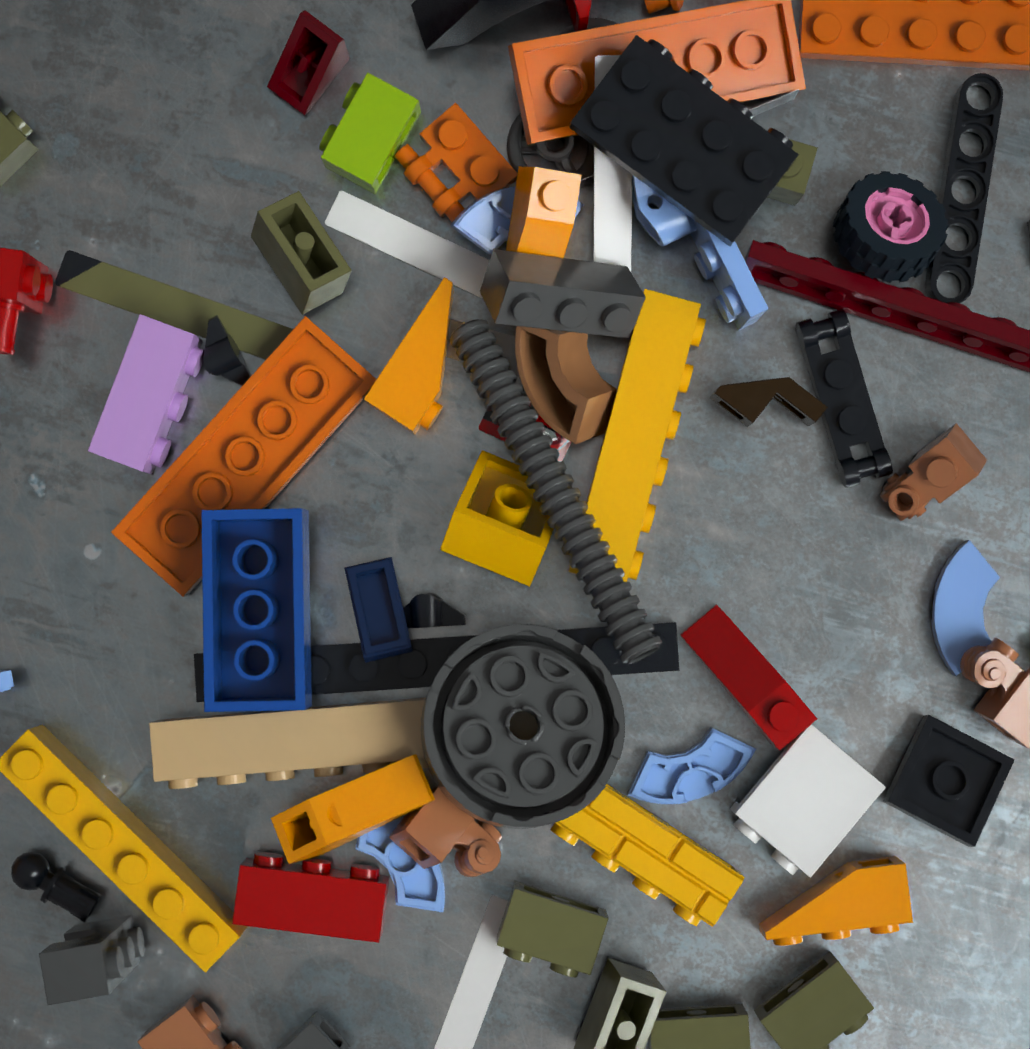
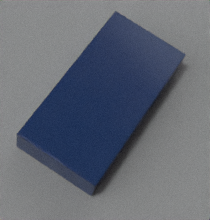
[344,557,413,663]

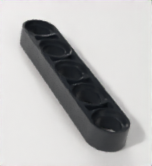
[925,73,1003,303]

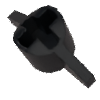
[203,315,251,386]
[403,593,466,628]

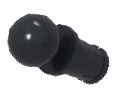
[11,852,102,922]

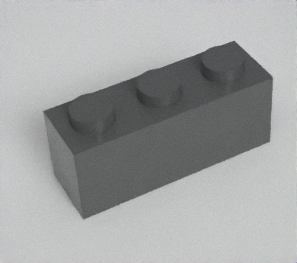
[480,249,646,338]

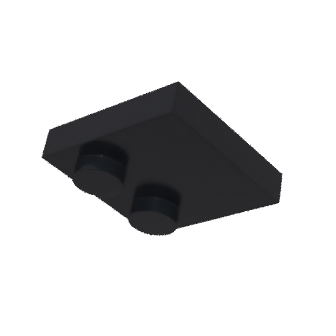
[883,715,1015,847]

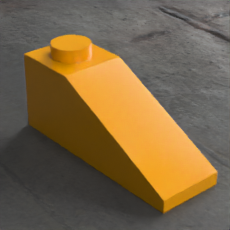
[506,166,582,258]
[364,277,454,435]

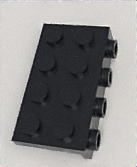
[570,35,799,246]

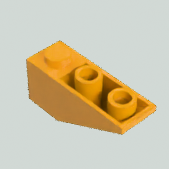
[271,754,435,864]
[759,856,913,946]

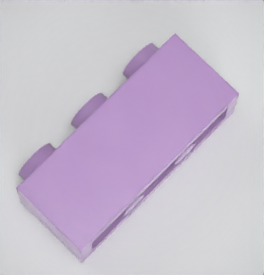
[88,314,204,474]

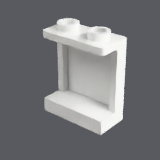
[730,724,886,878]

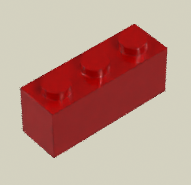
[232,852,390,943]

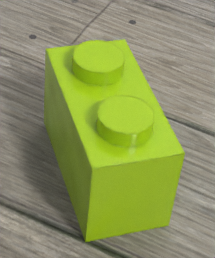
[319,72,421,195]

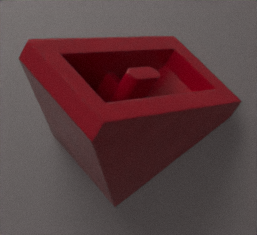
[267,10,350,115]

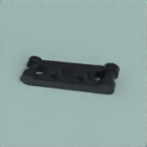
[796,309,893,488]

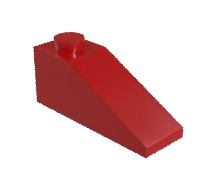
[680,604,817,751]

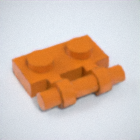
[394,102,518,222]

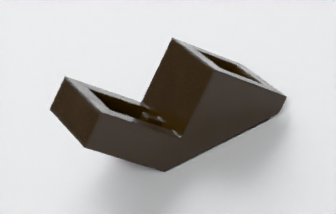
[710,377,828,427]

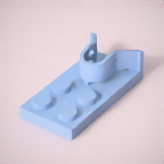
[632,174,769,331]

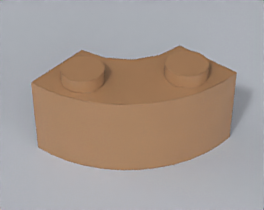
[515,326,617,444]

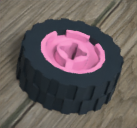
[833,171,949,283]

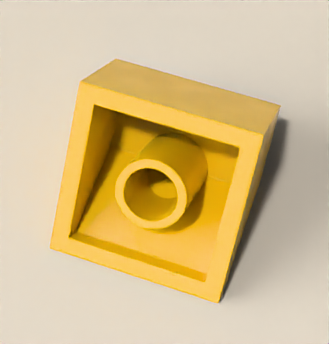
[440,450,554,587]

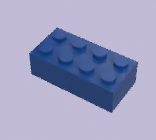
[201,508,312,712]

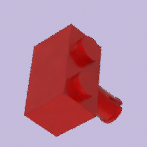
[0,248,53,355]

